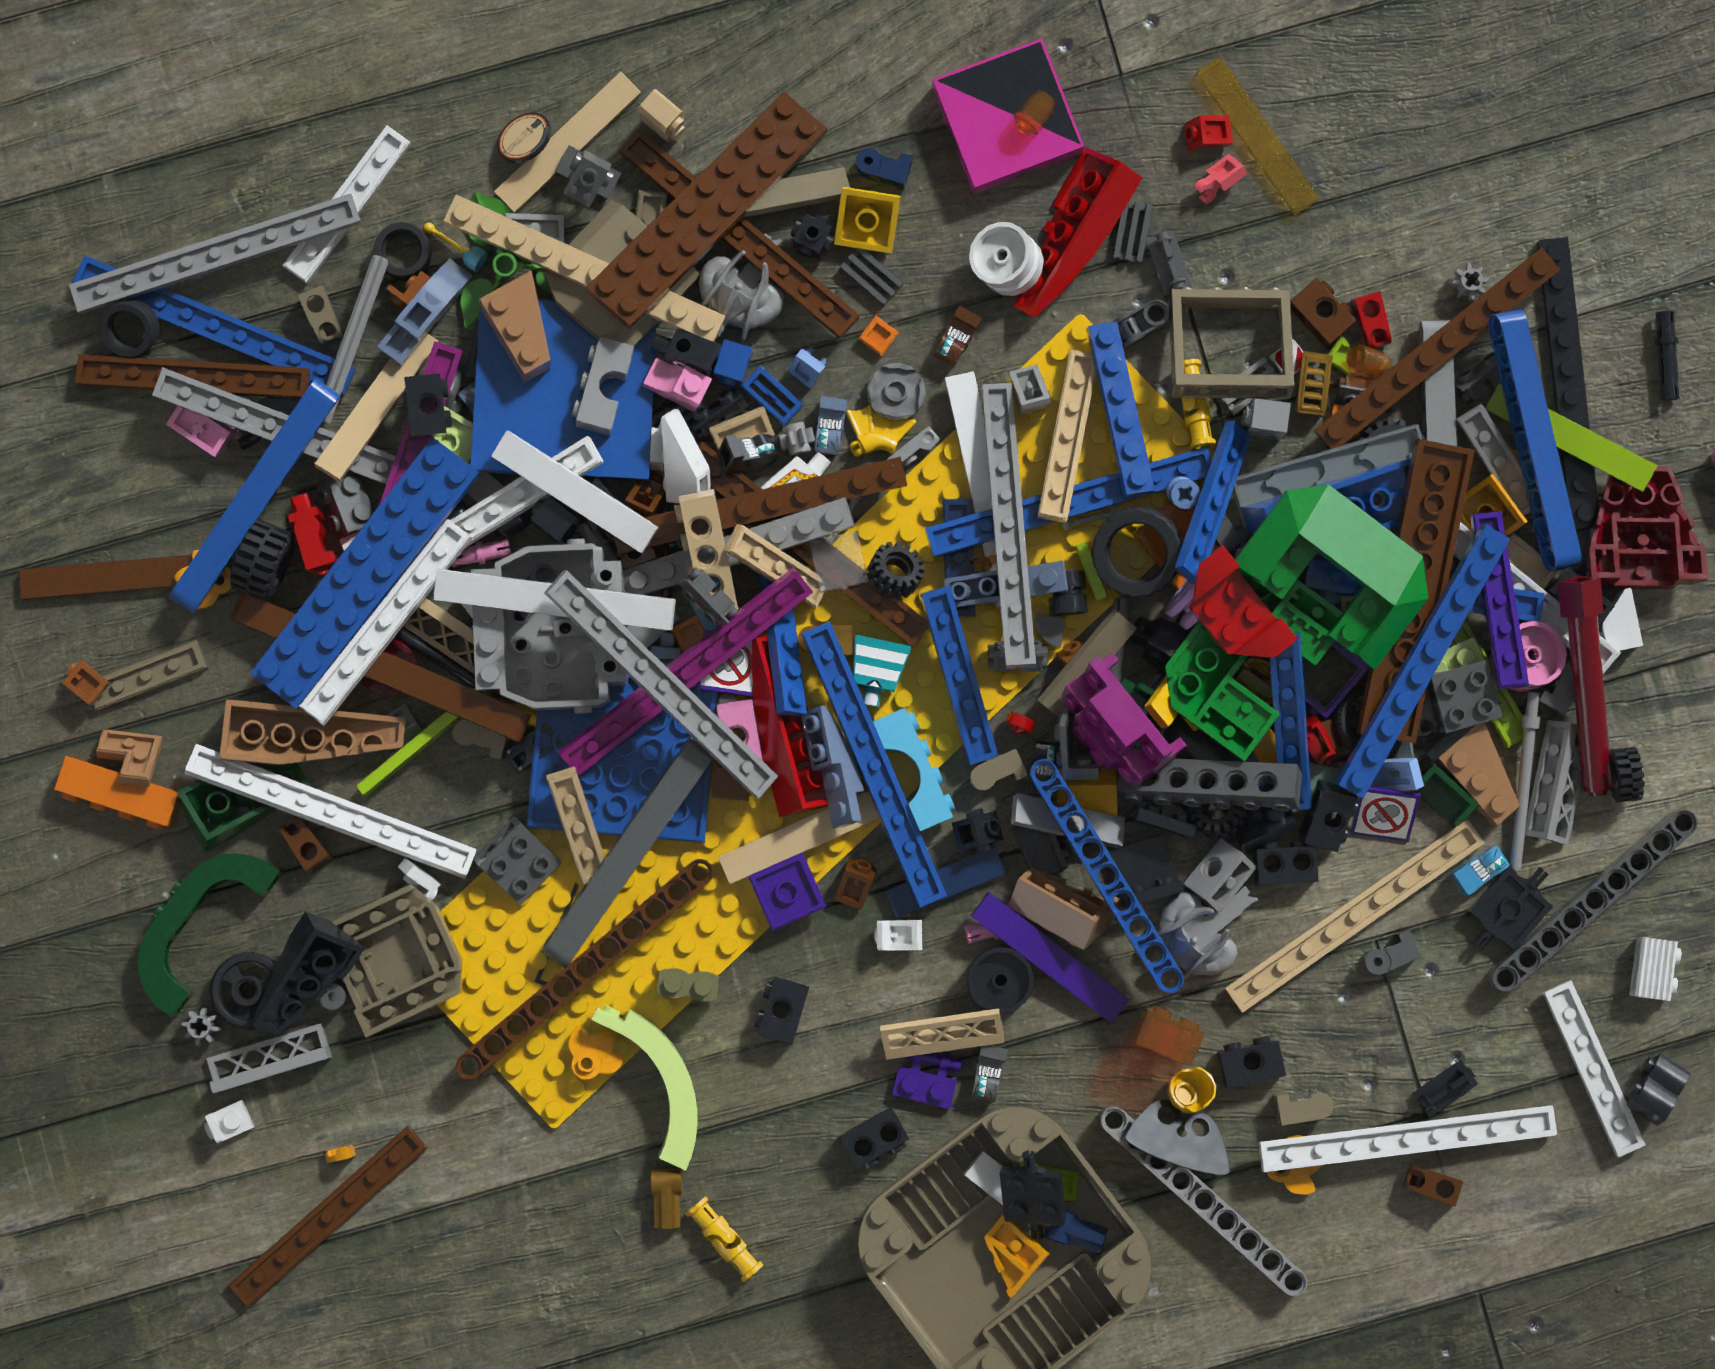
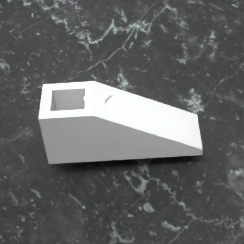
[659,409,711,503]

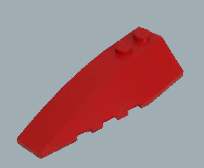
[1013,147,1143,318]
[752,635,828,818]

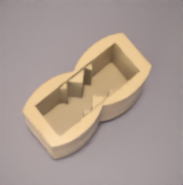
[638,89,686,142]

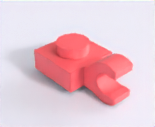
[1193,154,1247,204]

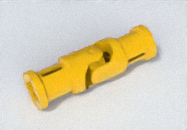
[1181,359,1216,451]
[685,1196,763,1282]

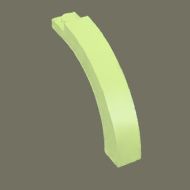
[592,1005,698,1171]

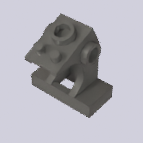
[555,145,621,207]

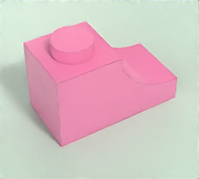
[642,358,712,413]

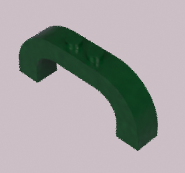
[138,853,284,1017]

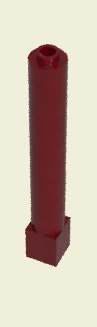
[1558,576,1613,796]

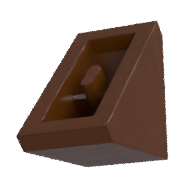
[624,470,666,518]

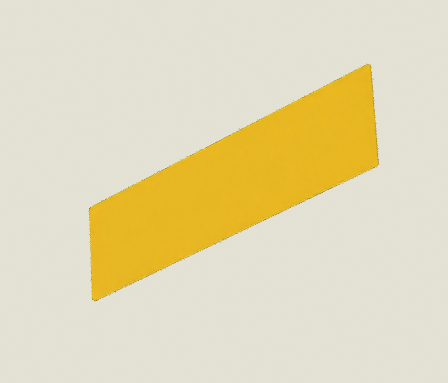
[437,314,1215,1128]

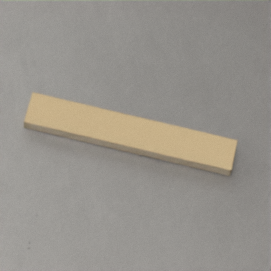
[494,72,642,213]
[315,333,439,482]
[1037,349,1096,523]
[718,791,880,884]

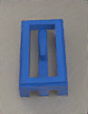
[741,365,804,427]

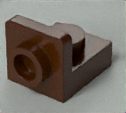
[834,858,877,910]

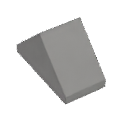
[1009,365,1051,416]

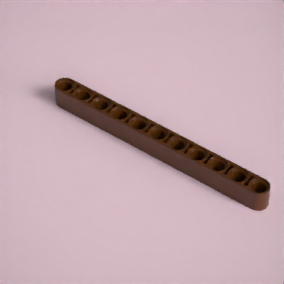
[230,592,532,743]
[456,859,714,1080]

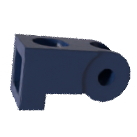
[856,148,913,190]

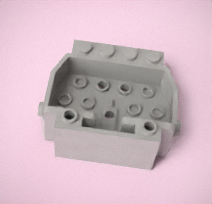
[471,539,628,714]

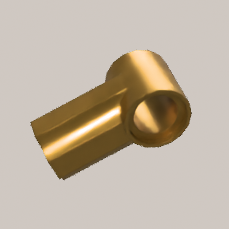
[651,1168,682,1229]

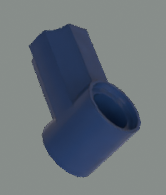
[1044,1212,1108,1254]

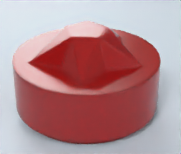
[1005,711,1036,735]

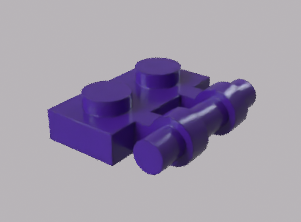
[892,1052,962,1109]

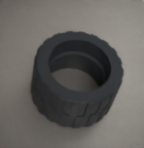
[1092,506,1183,598]

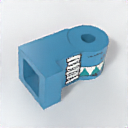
[1449,845,1510,896]

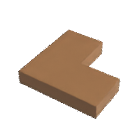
[96,729,163,787]

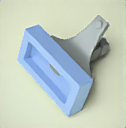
[1370,741,1426,790]

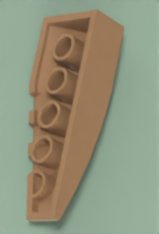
[219,699,406,765]

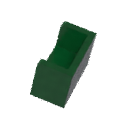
[1412,764,1479,827]

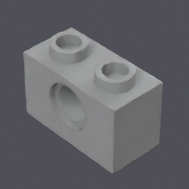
[1241,398,1291,441]
[1183,838,1257,913]

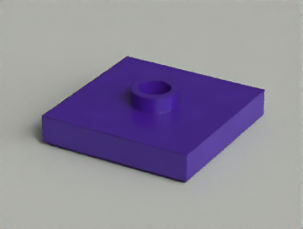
[748,852,827,931]

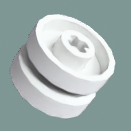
[969,222,1044,296]

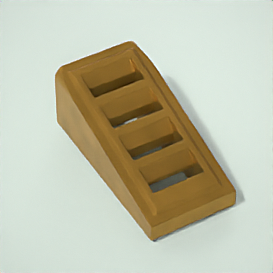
[1294,351,1333,416]

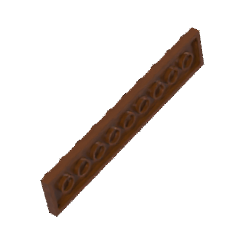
[586,92,827,330]
[1356,438,1475,744]

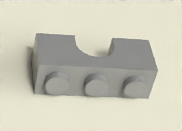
[572,337,634,436]

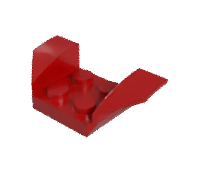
[1188,545,1298,658]

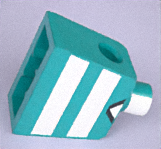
[854,635,911,707]

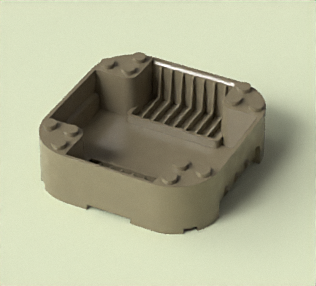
[858,1106,1151,1369]

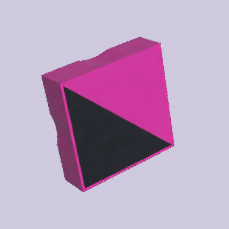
[931,38,1084,195]

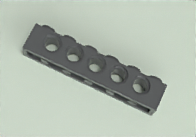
[1116,759,1302,812]

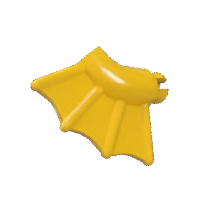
[846,404,916,457]

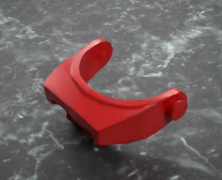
[1306,711,1337,766]

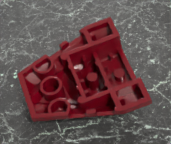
[1588,466,1708,589]

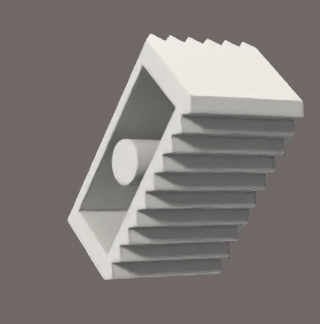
[1629,937,1681,1001]

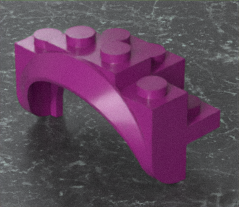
[1062,652,1187,788]

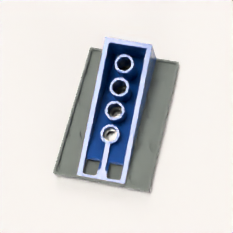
[1232,424,1422,580]

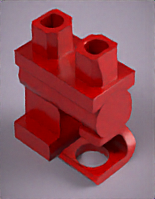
[288,493,337,577]

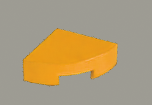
[325,1145,356,1163]

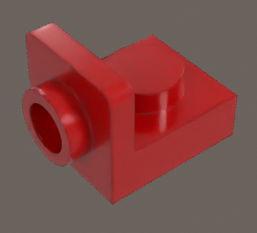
[1184,115,1233,151]

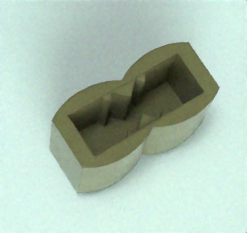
[657,968,720,1002]

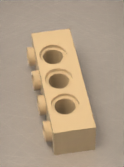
[674,489,738,617]

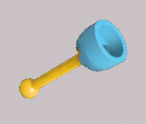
[423,223,488,272]

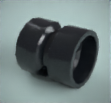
[1049,570,1088,616]

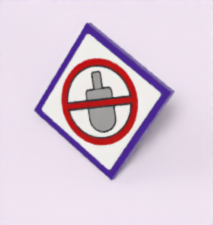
[696,629,754,696]
[1350,787,1421,842]

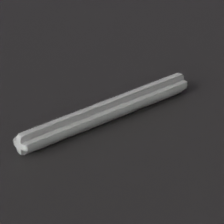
[323,255,388,424]

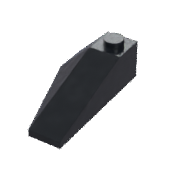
[251,911,364,1035]

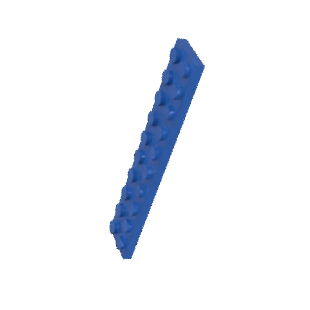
[250,437,481,710]

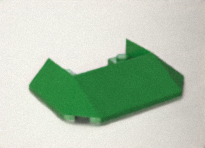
[1235,484,1428,671]
[1165,570,1343,762]

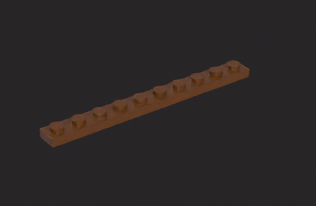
[619,129,860,340]
[1314,247,1560,450]
[698,442,929,648]
[614,456,907,555]

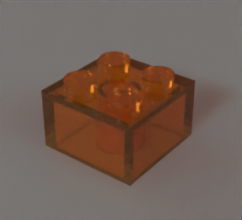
[1130,1006,1205,1066]

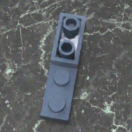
[377,259,473,367]
[944,561,1068,608]
[801,706,864,829]

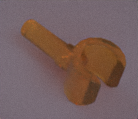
[970,554,996,574]

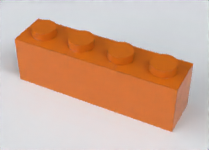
[54,756,181,831]

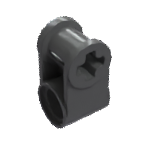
[1112,300,1170,348]

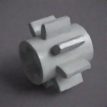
[1450,263,1489,301]
[779,422,815,456]
[181,1008,221,1045]

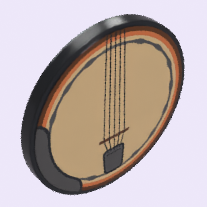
[497,113,551,163]

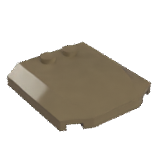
[543,200,700,348]
[332,884,462,1037]

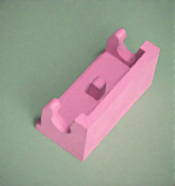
[166,406,239,457]

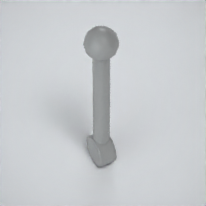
[1061,507,1120,530]

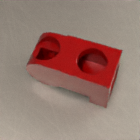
[1350,291,1392,351]

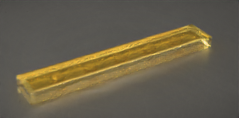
[1196,55,1320,216]

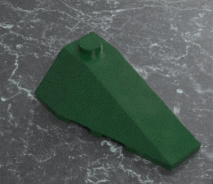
[176,763,311,852]

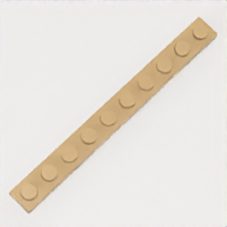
[443,195,726,342]
[1224,819,1485,1013]

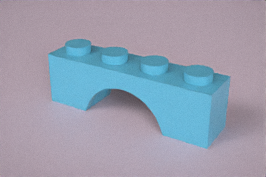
[873,708,956,832]

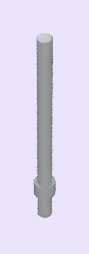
[1509,692,1540,870]

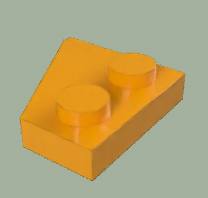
[984,1214,1050,1298]

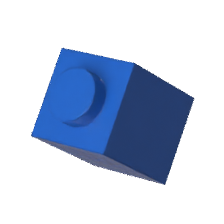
[713,339,753,388]

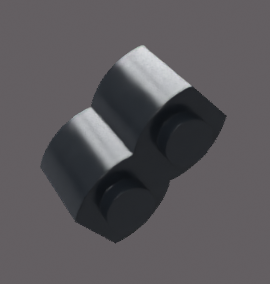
[1627,1053,1691,1126]

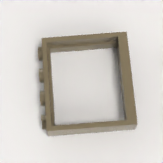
[1169,287,1295,399]

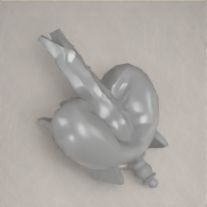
[698,233,784,340]
[1154,886,1258,980]

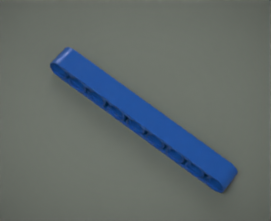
[1488,309,1581,572]
[168,378,341,614]
[1029,759,1184,993]

